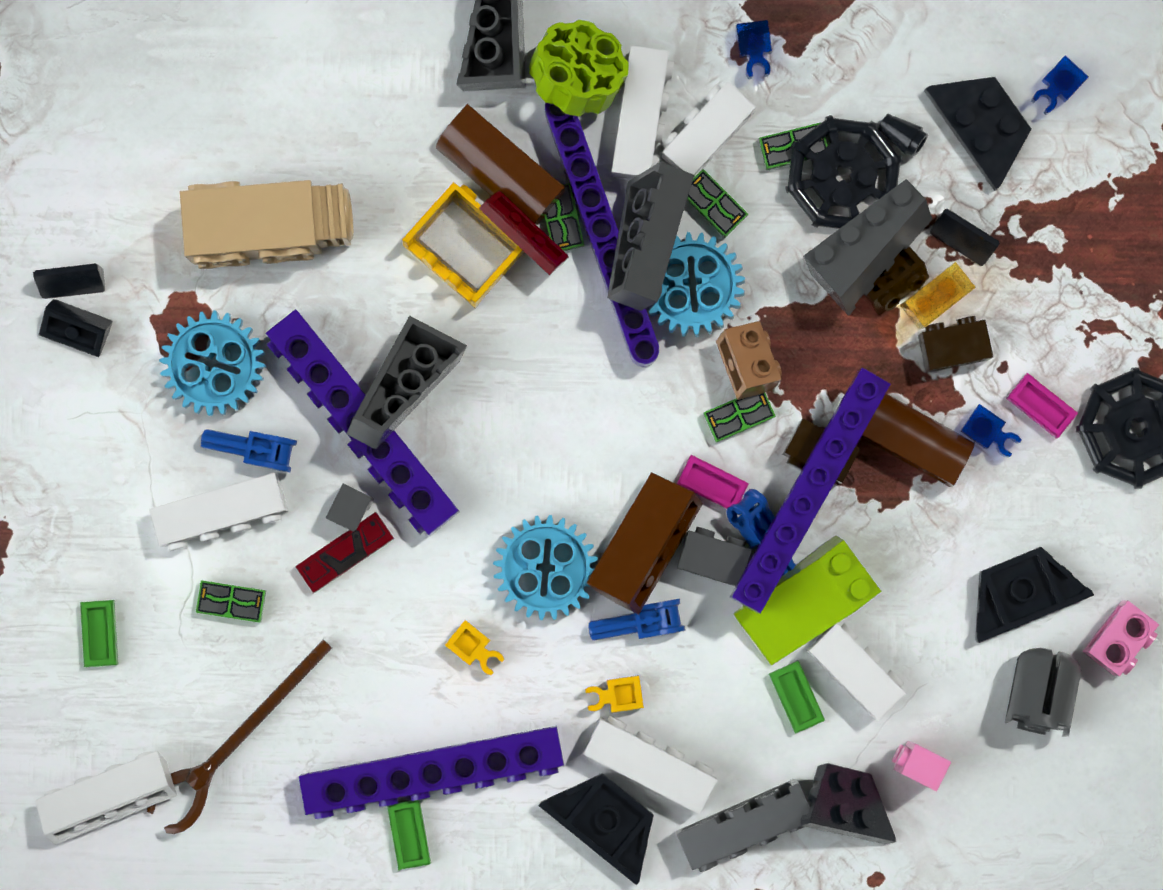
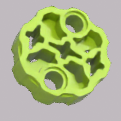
[529,20,629,117]

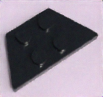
[924,77,1031,191]
[975,547,1094,643]
[801,763,896,844]
[538,773,654,885]

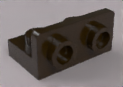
[866,246,929,315]

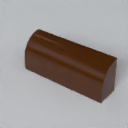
[436,103,565,225]
[860,393,975,487]
[587,472,703,615]

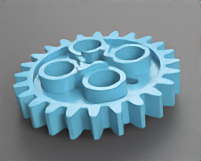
[649,232,745,337]
[159,310,266,416]
[493,515,598,620]

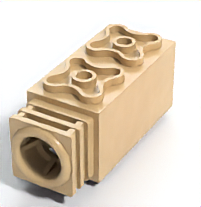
[180,180,354,269]

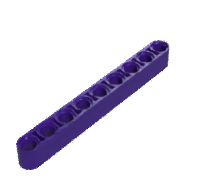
[545,102,659,367]

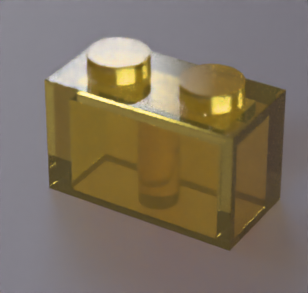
[900,262,976,330]

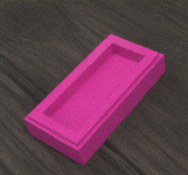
[1006,373,1078,439]
[677,455,749,509]

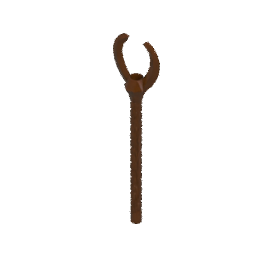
[147,639,332,834]

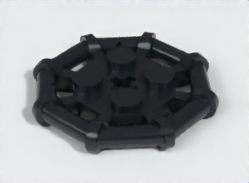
[785,115,903,229]
[1076,367,1163,489]

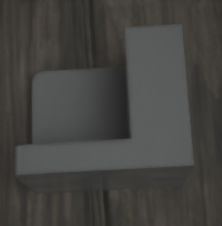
[326,483,374,532]

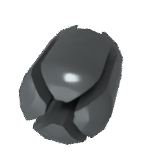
[1005,648,1082,737]

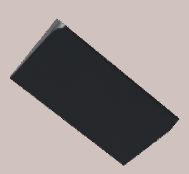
[930,208,1000,266]
[33,263,105,299]
[39,299,112,357]

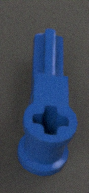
[201,429,297,473]
[726,489,796,576]
[588,598,686,640]

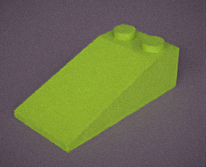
[733,535,882,665]

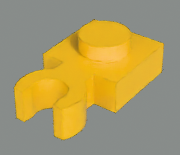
[445,620,505,675]
[585,675,644,713]

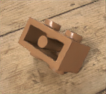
[716,321,782,400]

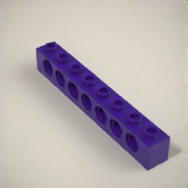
[266,309,460,536]
[730,368,891,614]
[298,726,564,819]

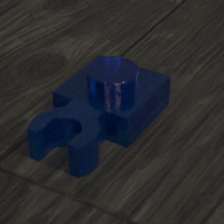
[735,20,772,79]
[1031,55,1089,115]
[960,404,1021,458]

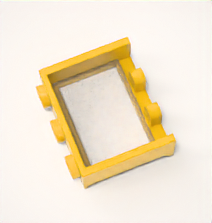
[402,182,525,309]

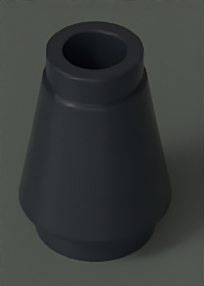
[878,113,928,156]

